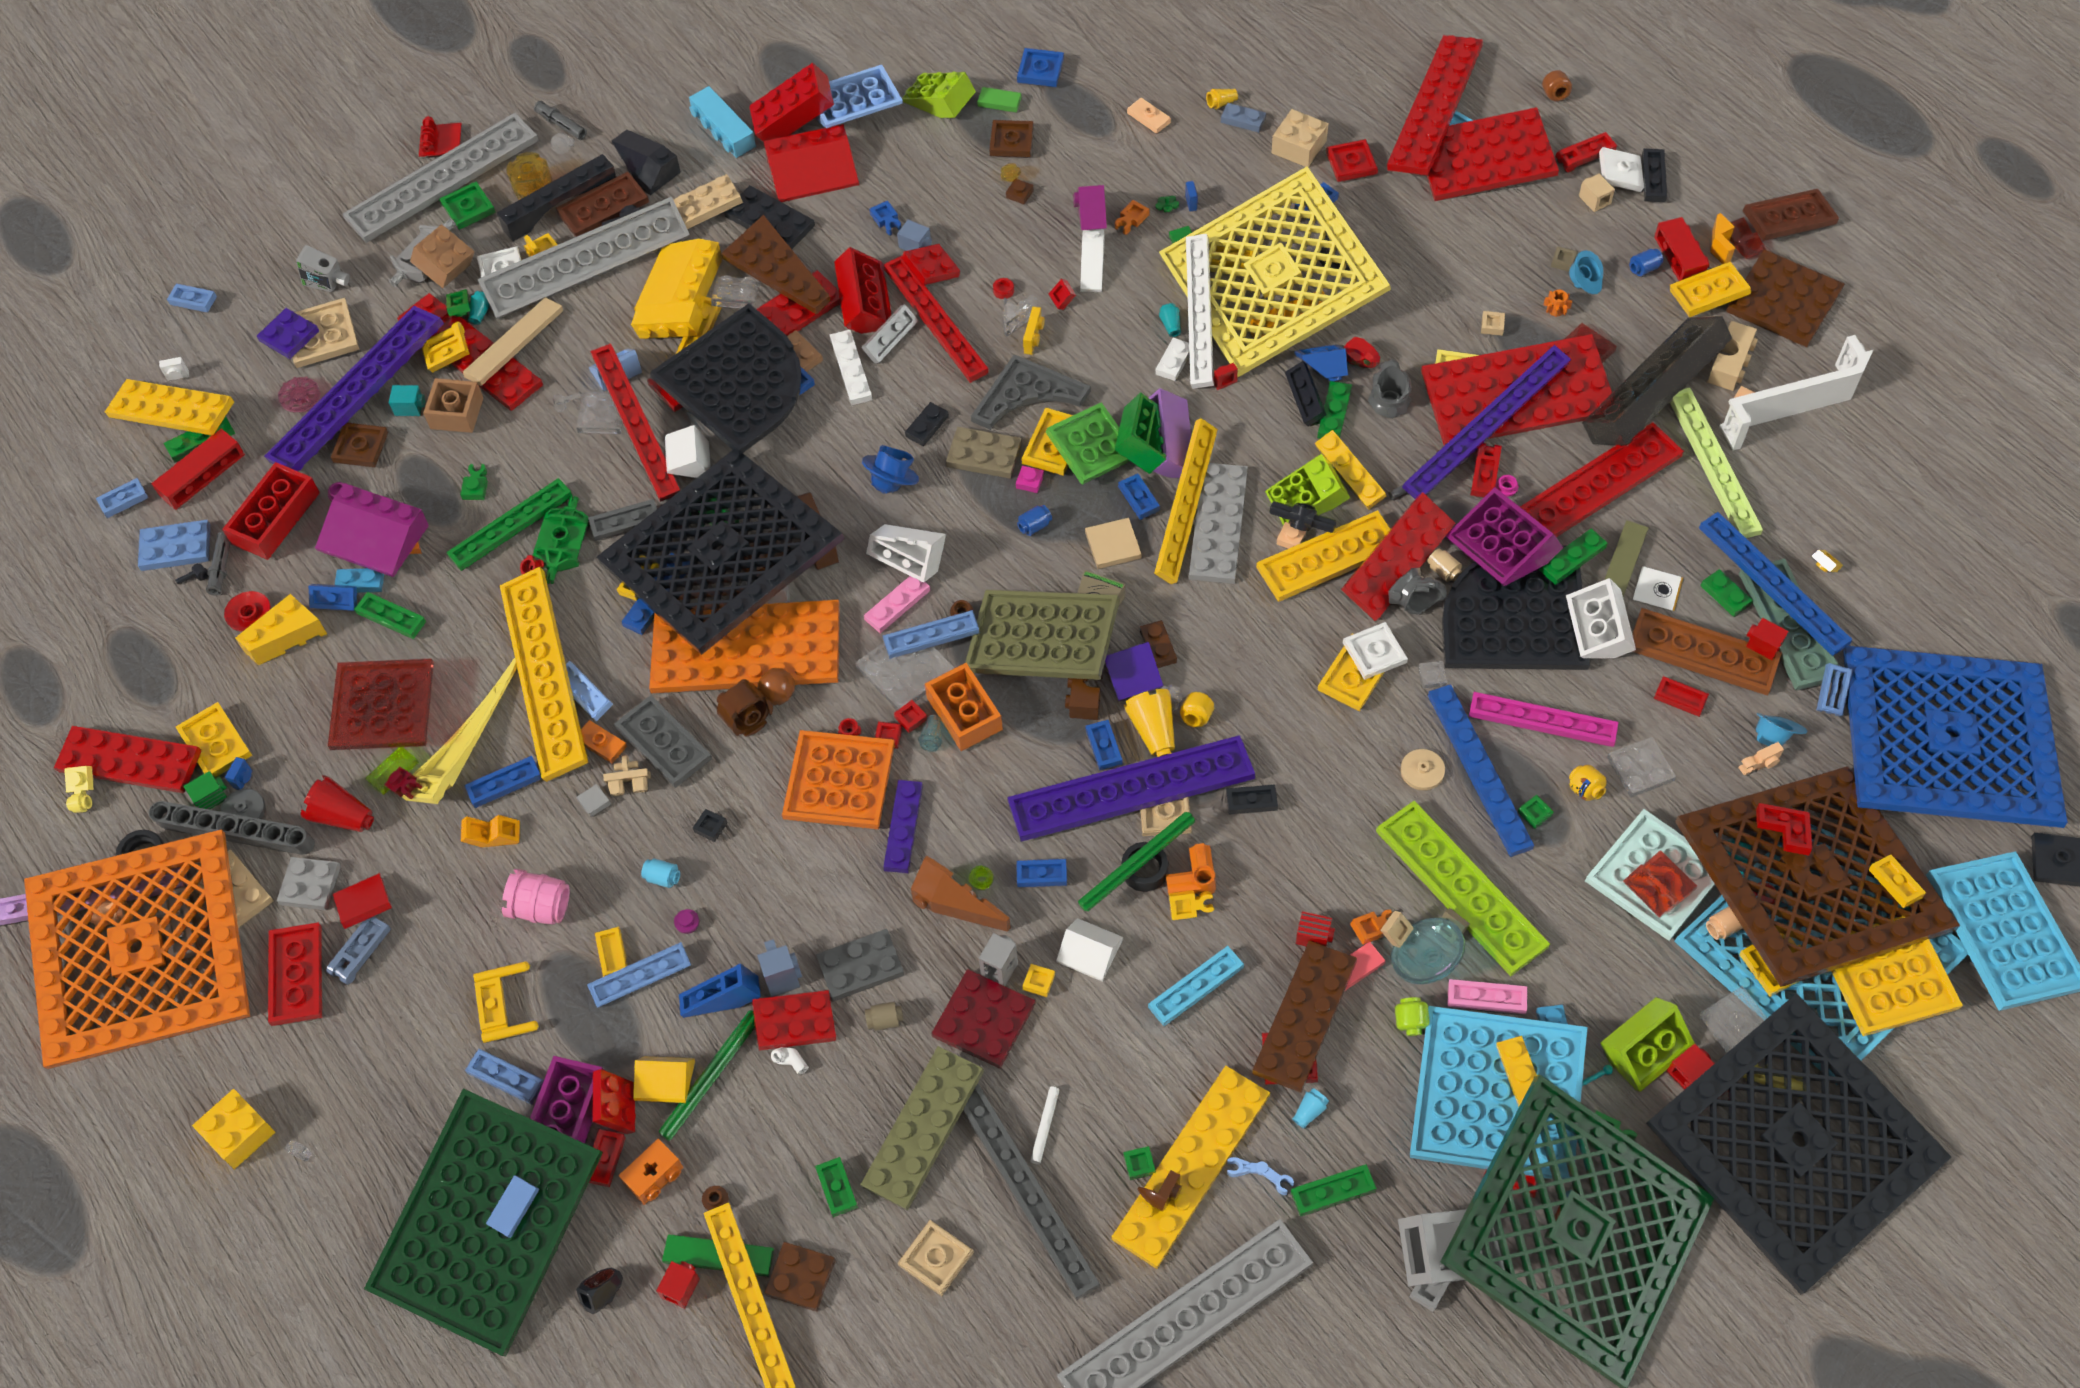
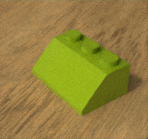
[1600,997,1694,1092]

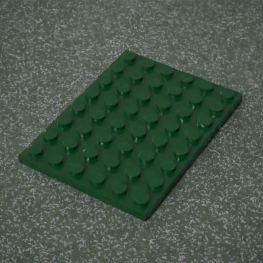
[364,1089,603,1357]

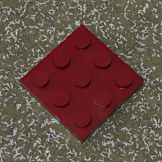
[931,969,1035,1069]

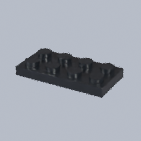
[724,185,815,249]

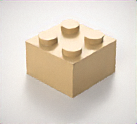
[1271,109,1329,167]

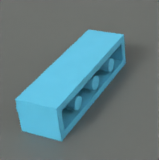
[689,86,756,158]

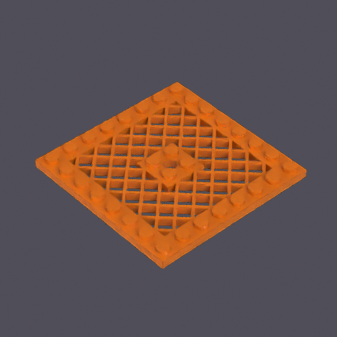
[24,829,251,1069]

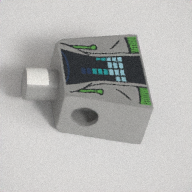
[296,245,350,292]

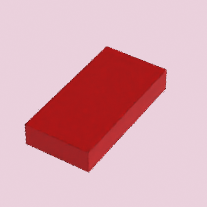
[1653,676,1709,717]

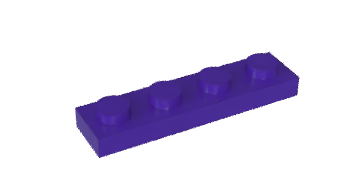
[883,780,923,874]

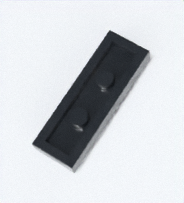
[1642,148,1667,202]
[1285,361,1326,427]

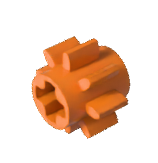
[1543,289,1572,317]

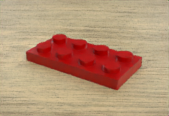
[268,922,322,1026]

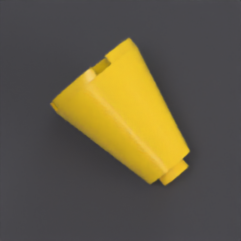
[1124,689,1175,757]

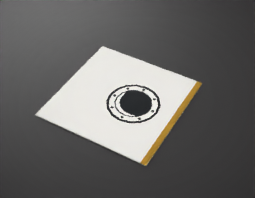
[1633,566,1683,611]

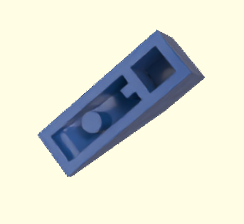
[679,963,761,1018]

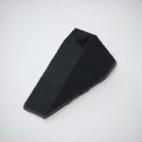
[612,130,681,196]

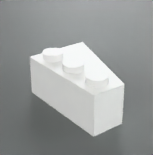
[866,524,946,583]

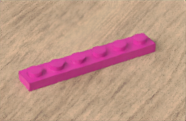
[1469,692,1618,747]

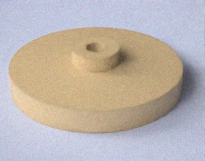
[1400,749,1445,790]

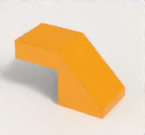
[1710,213,1735,264]
[461,815,520,848]

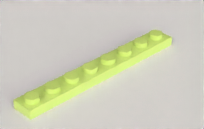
[1668,388,1763,538]

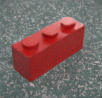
[1654,217,1709,281]

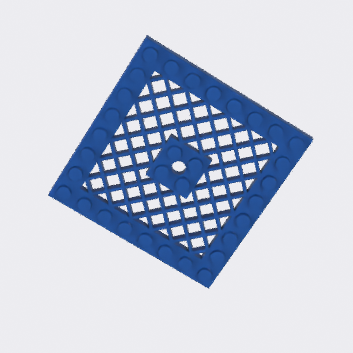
[1843,646,2067,828]

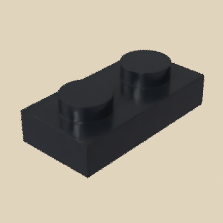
[905,402,949,447]
[1226,784,1278,815]

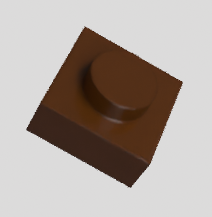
[1006,178,1034,205]

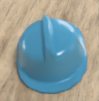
[1569,250,1603,294]
[1756,713,1808,746]

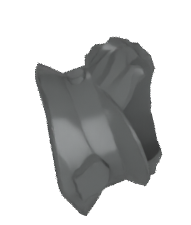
[1368,359,1412,419]
[1389,568,1447,615]

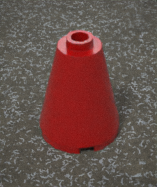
[301,775,374,832]

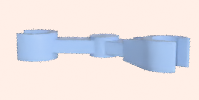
[1227,1157,1294,1195]

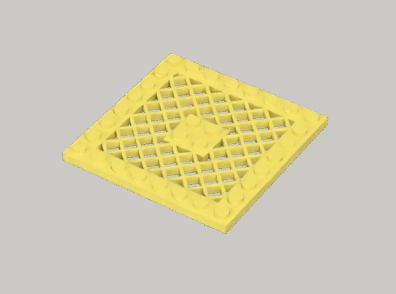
[1159,167,1391,377]

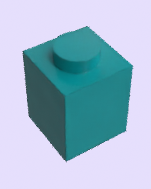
[389,385,426,416]

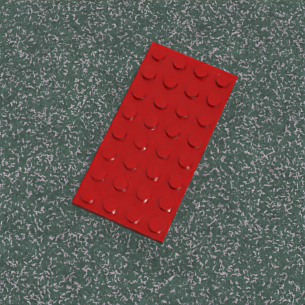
[1421,334,1618,446]

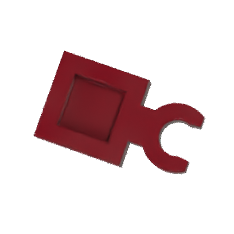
[384,766,422,799]

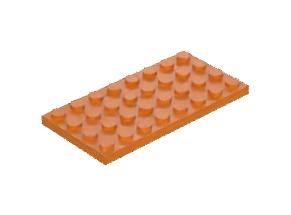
[649,600,840,693]

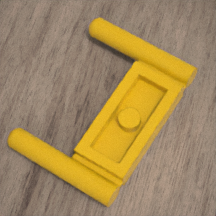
[473,961,539,1043]

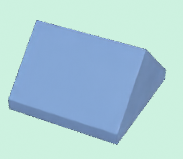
[588,349,642,391]

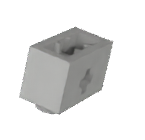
[979,933,1018,986]

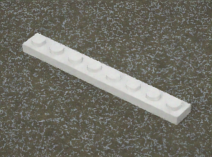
[1186,234,1214,389]

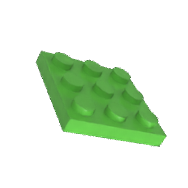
[1045,402,1130,485]

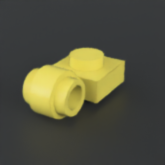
[65,766,94,813]

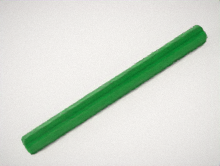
[1078,812,1195,911]
[659,1010,755,1141]

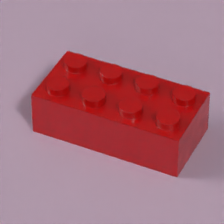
[749,62,834,141]
[222,462,320,560]

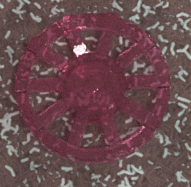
[278,376,320,412]

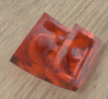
[1623,850,1697,918]

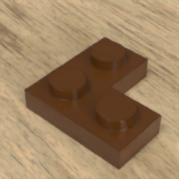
[1140,620,1177,668]

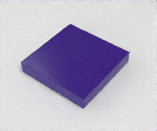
[1105,642,1164,702]

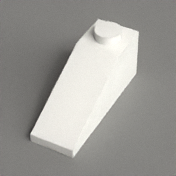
[1080,229,1104,292]

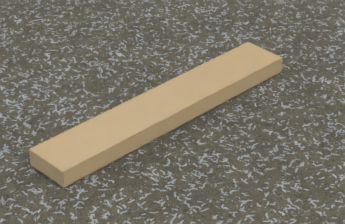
[463,297,563,386]

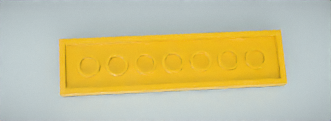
[1111,1065,1270,1269]

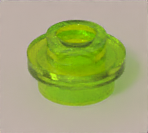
[969,865,994,890]

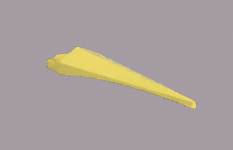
[402,658,517,804]

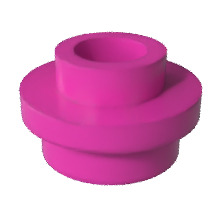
[1495,475,1519,497]

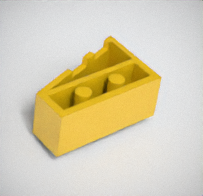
[235,594,327,665]

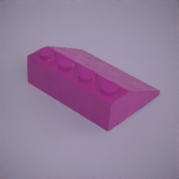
[315,483,429,577]
[1446,487,1563,586]

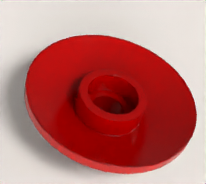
[224,591,271,631]

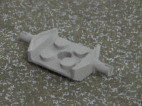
[389,218,456,287]

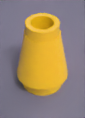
[1206,89,1238,109]

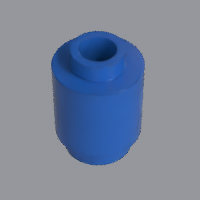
[1629,249,1663,276]
[1017,505,1052,536]

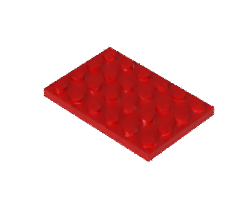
[1427,107,1559,201]

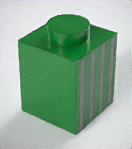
[184,771,227,810]

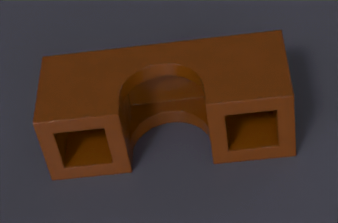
[1065,667,1104,720]

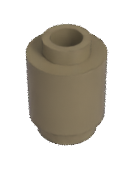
[865,1001,904,1031]

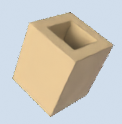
[1579,173,1615,212]

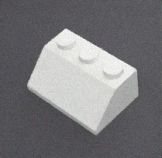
[1566,578,1636,658]

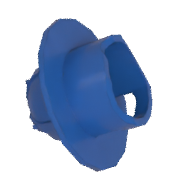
[862,445,919,494]

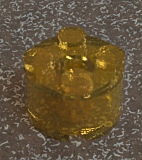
[506,152,553,200]

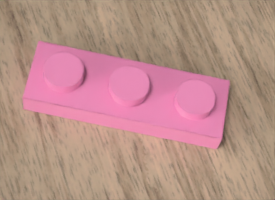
[864,576,930,634]
[1447,979,1527,1014]

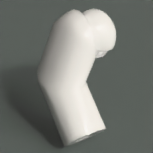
[771,1047,809,1075]

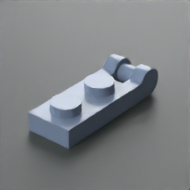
[326,917,391,985]

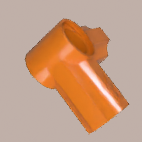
[1166,843,1216,895]

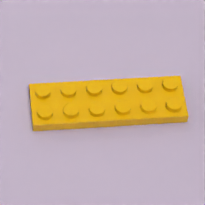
[105,379,234,435]
[1256,510,1390,602]

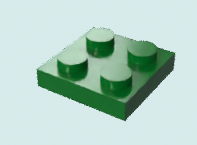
[439,181,496,230]

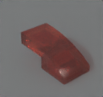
[1730,217,1766,259]

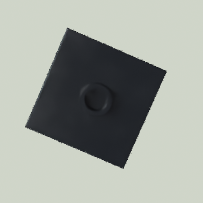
[2031,832,2080,887]

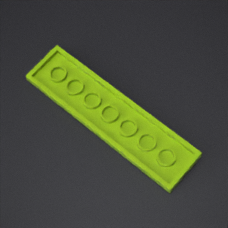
[1376,800,1550,977]

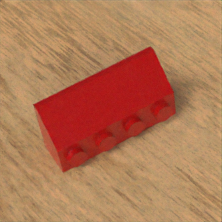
[834,247,892,334]

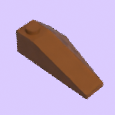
[911,856,1011,932]

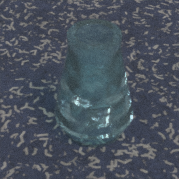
[918,715,942,752]

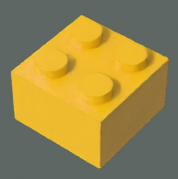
[192,1089,276,1170]

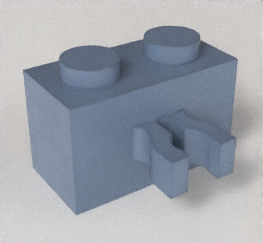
[757,939,802,997]

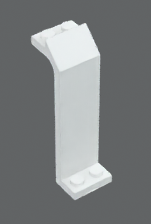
[1719,335,1873,451]

